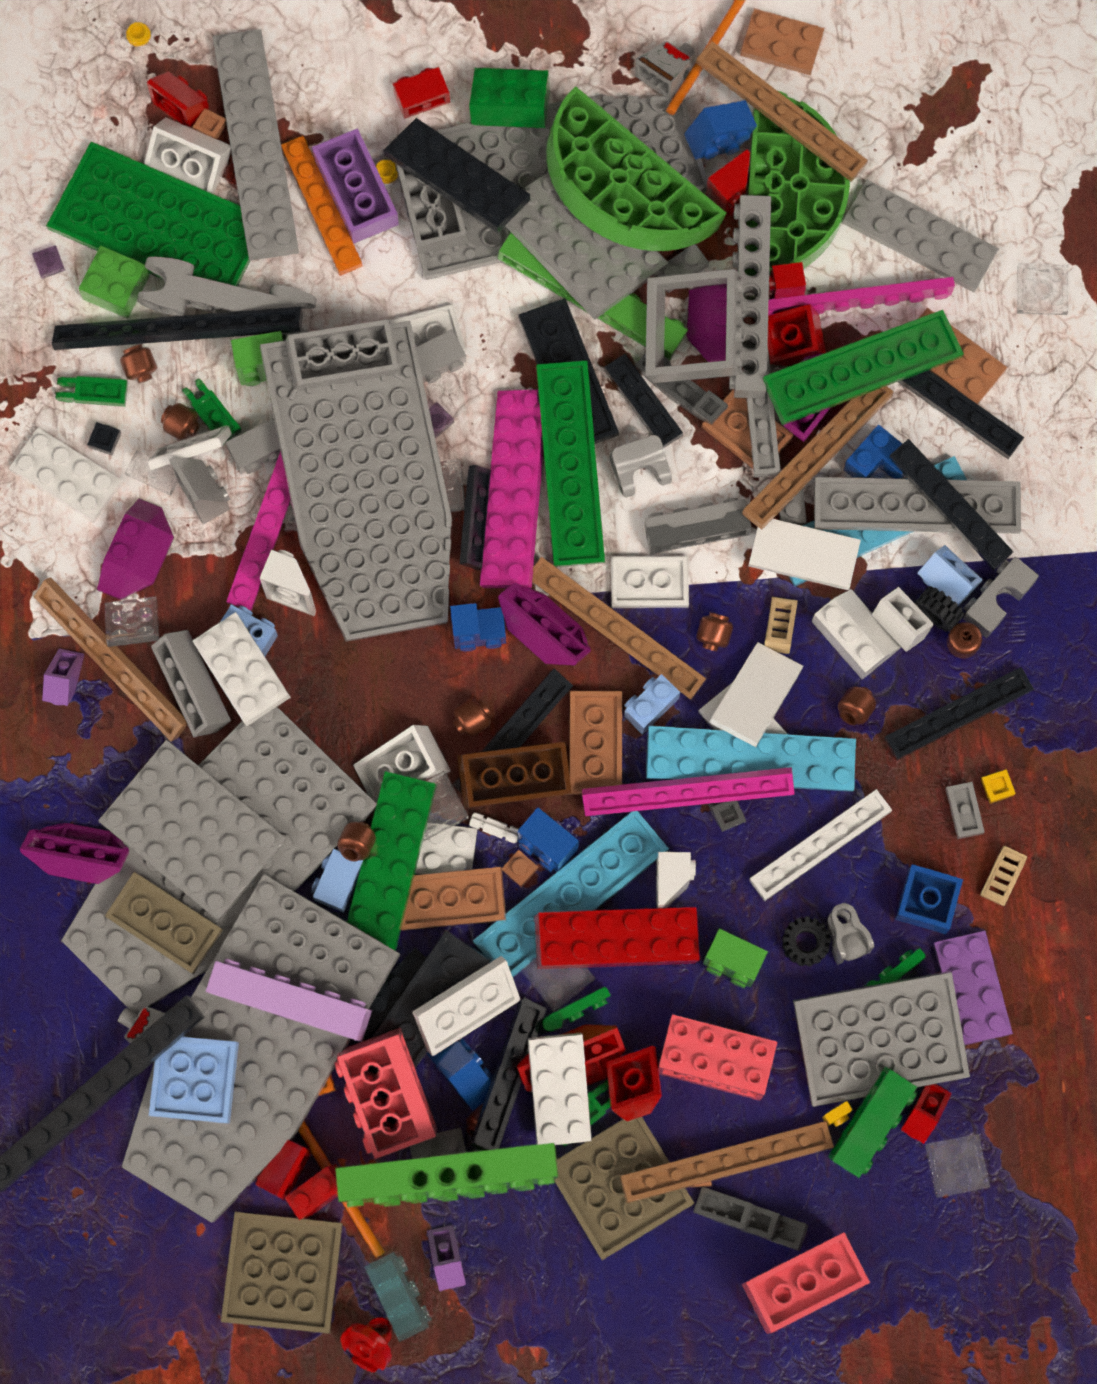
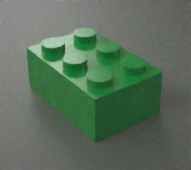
[469,67,550,128]

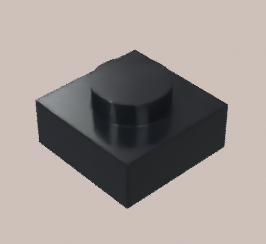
[87,422,121,456]

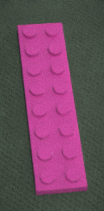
[480,390,544,588]

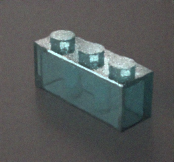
[365,1252,432,1342]

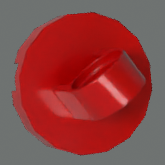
[340,1317,392,1372]

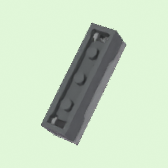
[644,498,751,554]

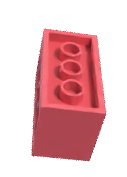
[658,1014,777,1101]
[334,1028,437,1159]
[742,1233,870,1334]

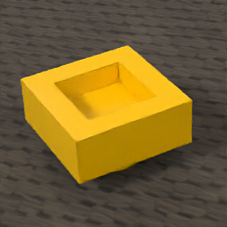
[981,769,1016,804]
[822,1101,852,1127]

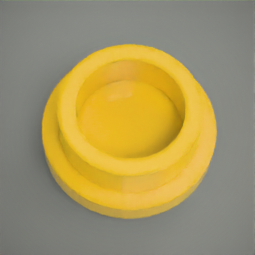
[126,22,151,47]
[375,159,398,184]

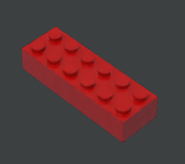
[534,907,700,969]

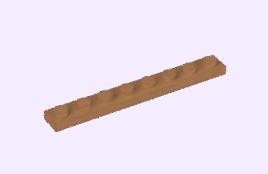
[696,41,868,182]
[742,386,894,530]
[532,557,706,700]
[34,577,187,742]
[620,1121,834,1203]

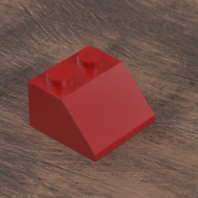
[146,72,210,129]
[706,149,750,219]
[767,304,826,366]
[606,1046,662,1121]
[255,1140,312,1201]

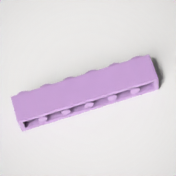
[206,958,372,1042]

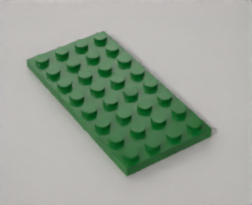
[46,141,250,287]

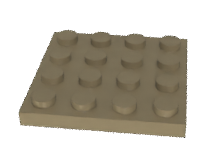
[554,1117,694,1260]
[221,1212,343,1334]

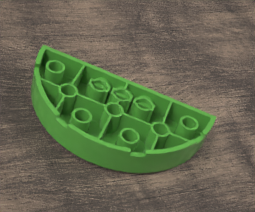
[546,86,726,251]
[744,91,850,276]
[336,1143,558,1207]

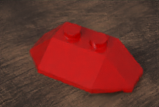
[517,1025,625,1092]

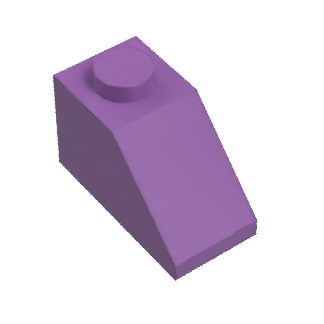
[42,649,84,706]
[427,1225,466,1291]

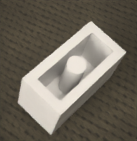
[872,587,933,652]

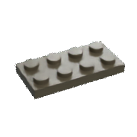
[105,872,223,974]

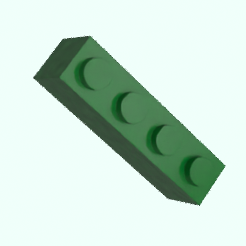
[828,1066,917,1178]

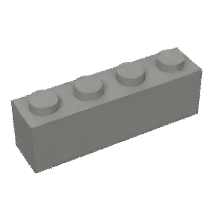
[151,630,231,737]

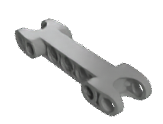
[137,257,317,341]

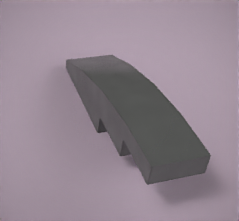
[694,1187,808,1251]

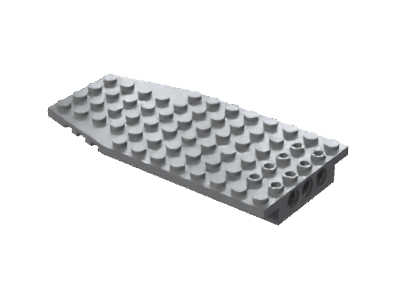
[390,96,708,280]
[260,319,452,642]
[61,707,377,1014]
[122,874,400,1222]

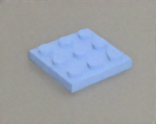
[149,1037,239,1124]

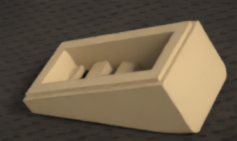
[765,597,798,654]
[980,846,1027,907]

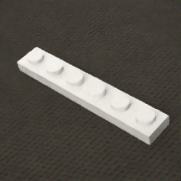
[749,789,892,901]

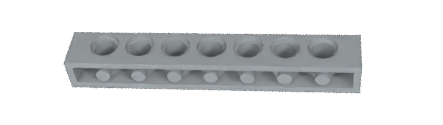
[729,195,771,399]

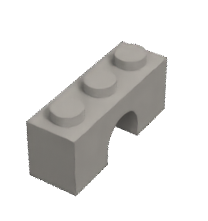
[963,556,1039,638]

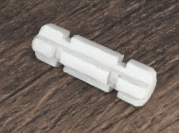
[469,812,519,843]

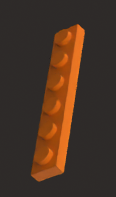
[281,136,363,276]

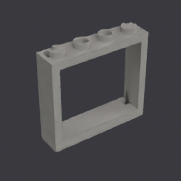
[645,269,746,383]

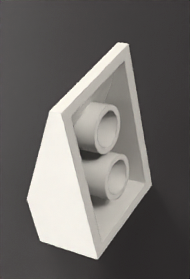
[353,725,450,804]

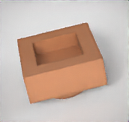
[193,109,227,139]
[502,850,538,888]

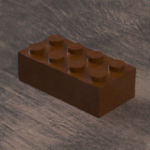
[457,742,572,808]

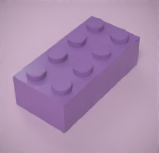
[312,128,399,244]

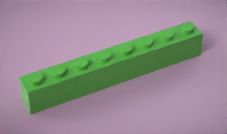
[498,233,688,360]

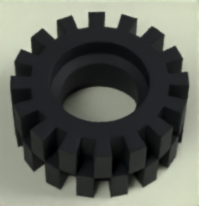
[914,586,964,632]
[782,916,831,967]

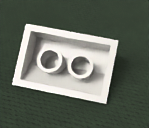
[144,118,231,194]
[260,550,316,616]
[812,589,901,679]

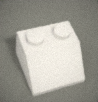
[656,852,696,909]

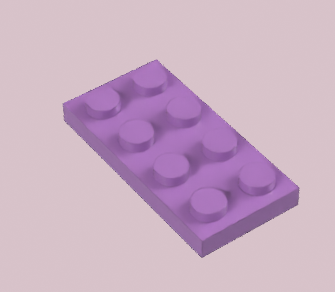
[933,931,1013,1046]

